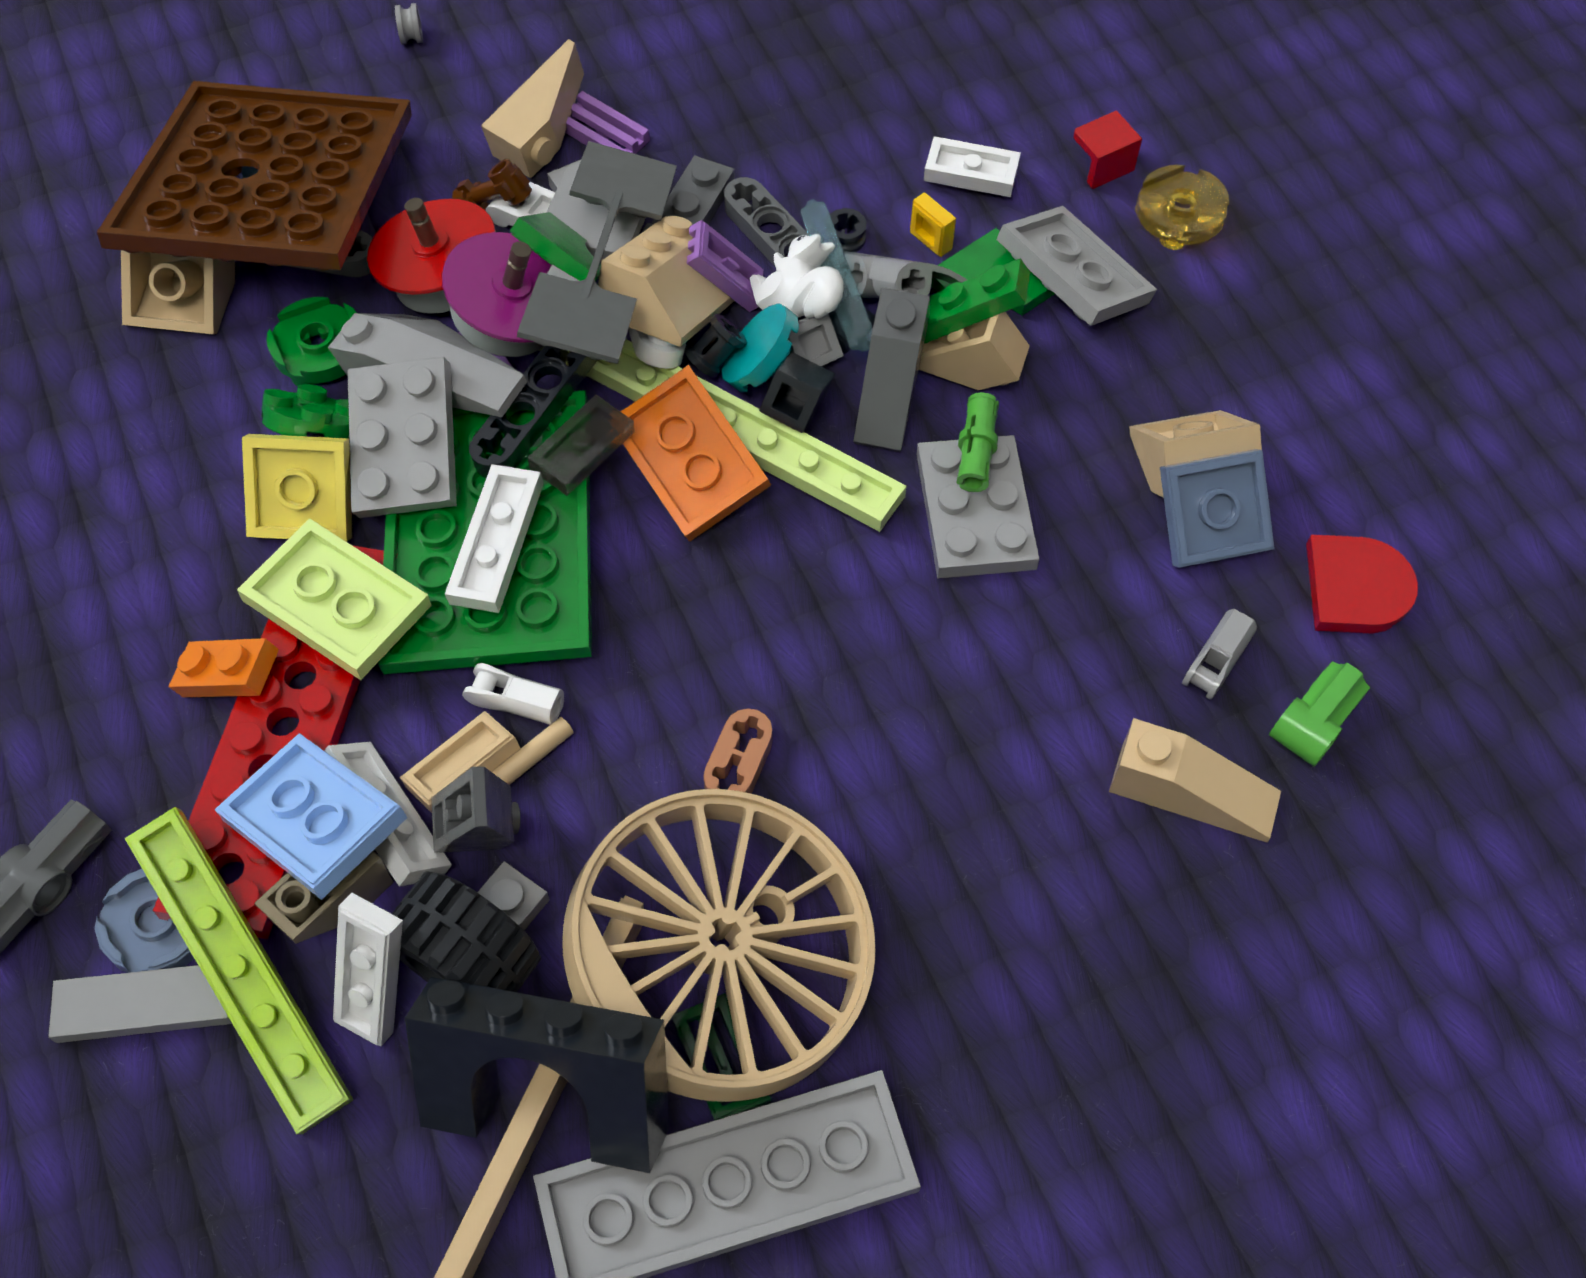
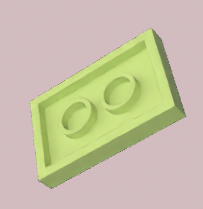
[237,518,431,680]

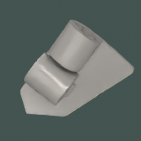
[835,251,967,298]

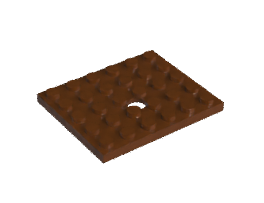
[97,81,412,271]

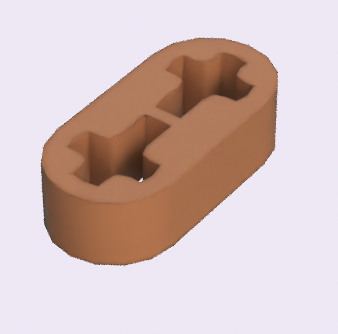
[703,708,773,794]

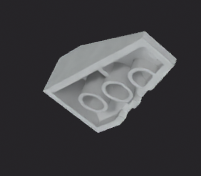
[328,313,527,417]

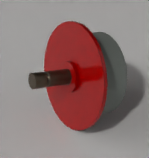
[367,198,496,313]

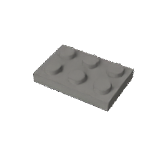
[996,206,1157,326]
[348,356,457,518]
[916,435,1039,579]

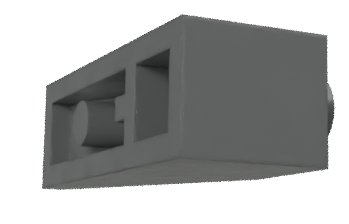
[853,288,930,453]
[431,767,520,853]

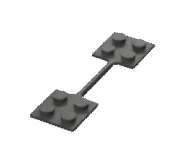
[517,141,677,364]

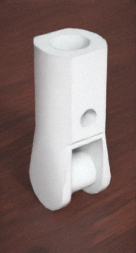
[462,663,564,725]

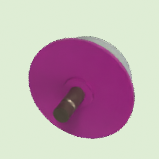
[442,232,552,357]

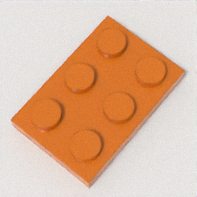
[608,365,772,542]

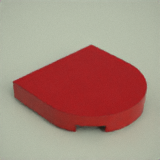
[1306,534,1418,633]

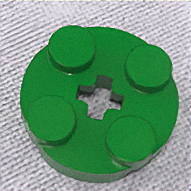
[266,297,357,386]
[261,384,350,443]

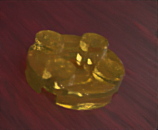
[1135,165,1229,250]

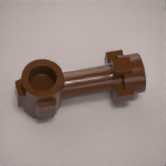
[452,159,532,210]

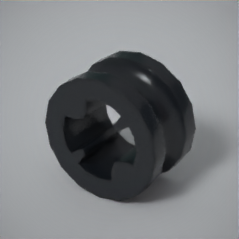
[826,208,867,252]

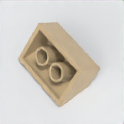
[598,216,734,347]

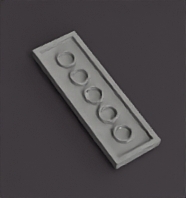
[533,1070,921,1278]

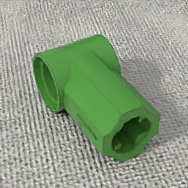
[1269,661,1370,767]

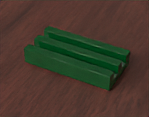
[672,993,771,1121]

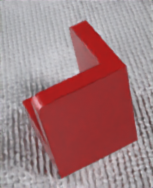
[1073,110,1142,189]

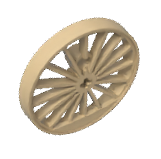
[563,789,875,1102]

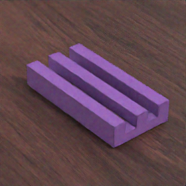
[565,91,650,154]
[687,220,764,312]

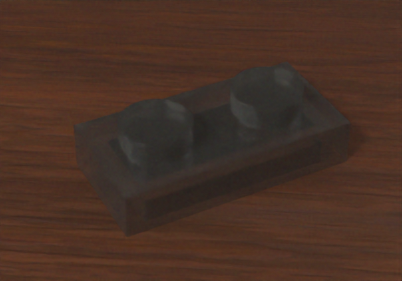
[528,395,634,496]

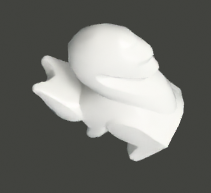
[750,234,844,319]

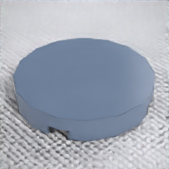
[95,869,194,973]

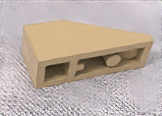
[481,39,584,178]
[1109,718,1281,843]

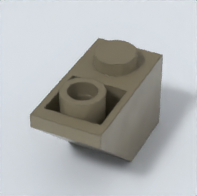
[255,851,394,944]

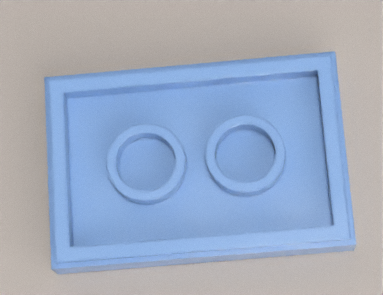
[214,733,408,900]

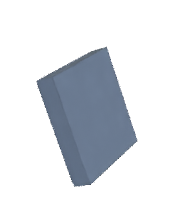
[1160,449,1274,568]

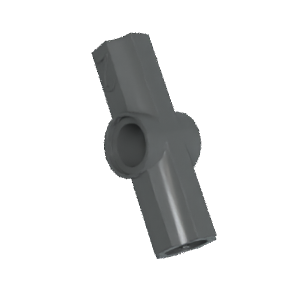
[0,799,112,953]

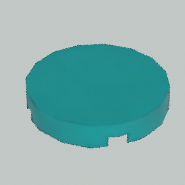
[722,303,799,393]

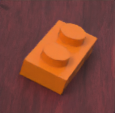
[168,638,279,697]

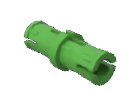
[956,392,999,492]

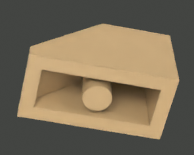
[919,312,1030,390]

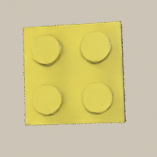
[242,434,352,542]

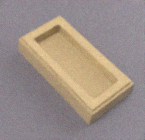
[400,711,521,813]

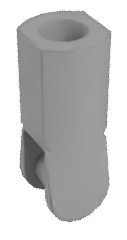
[1182,609,1257,700]

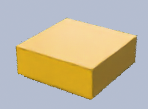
[910,192,956,257]

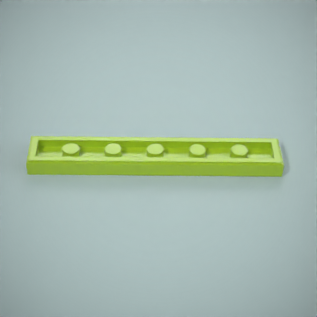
[125,807,354,1134]

